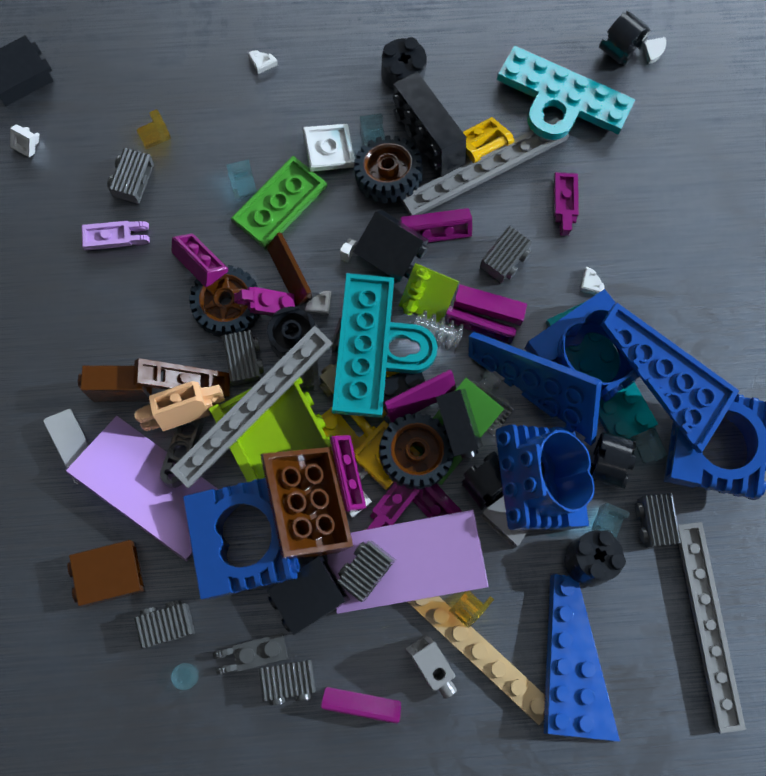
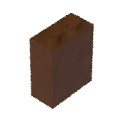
[78,366,152,402]
[67,540,145,607]

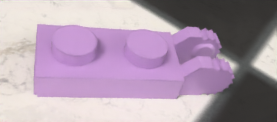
[81,221,150,250]

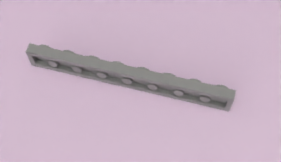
[401,117,569,216]
[170,326,333,488]
[678,522,746,734]

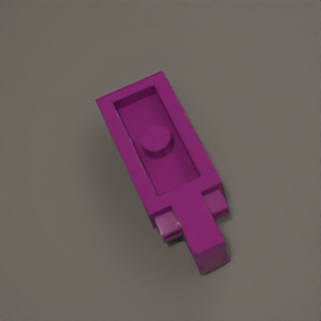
[554,172,579,236]
[234,287,295,316]
[366,482,421,530]

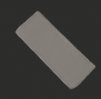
[43,409,89,485]

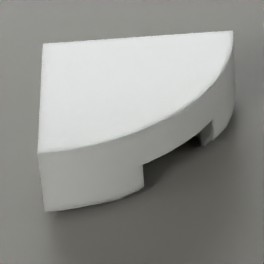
[643,37,666,64]
[248,50,278,74]
[340,238,358,263]
[580,267,605,295]
[305,291,331,316]

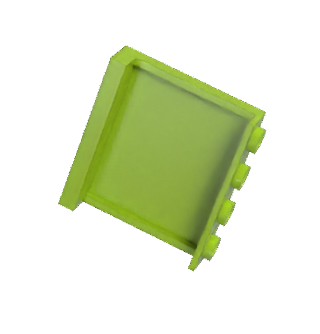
[209,377,333,482]

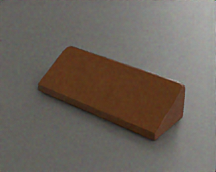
[267,232,312,307]

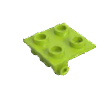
[398,263,459,324]

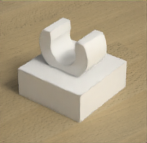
[10,124,39,157]

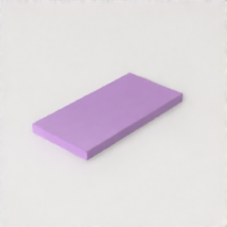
[66,416,218,562]
[327,510,489,614]

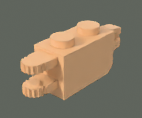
[134,381,225,432]

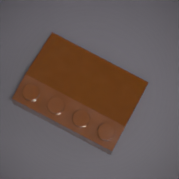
[261,447,353,558]

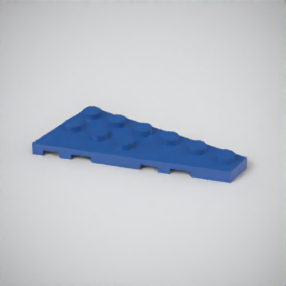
[600,303,739,453]
[469,332,602,446]
[543,574,620,742]

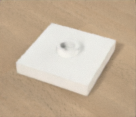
[303,124,355,171]

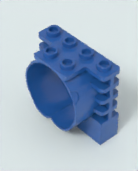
[524,289,639,403]
[664,394,766,500]
[496,424,595,530]
[183,478,300,600]

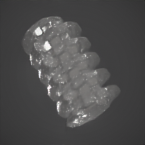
[414,310,463,353]

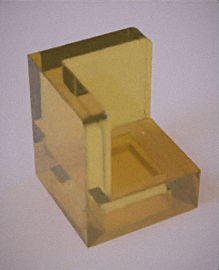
[137,109,171,150]
[449,591,494,628]

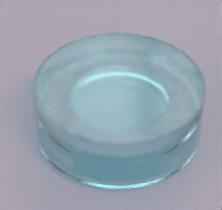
[171,663,199,690]

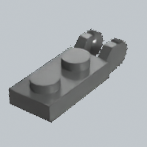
[212,633,289,675]

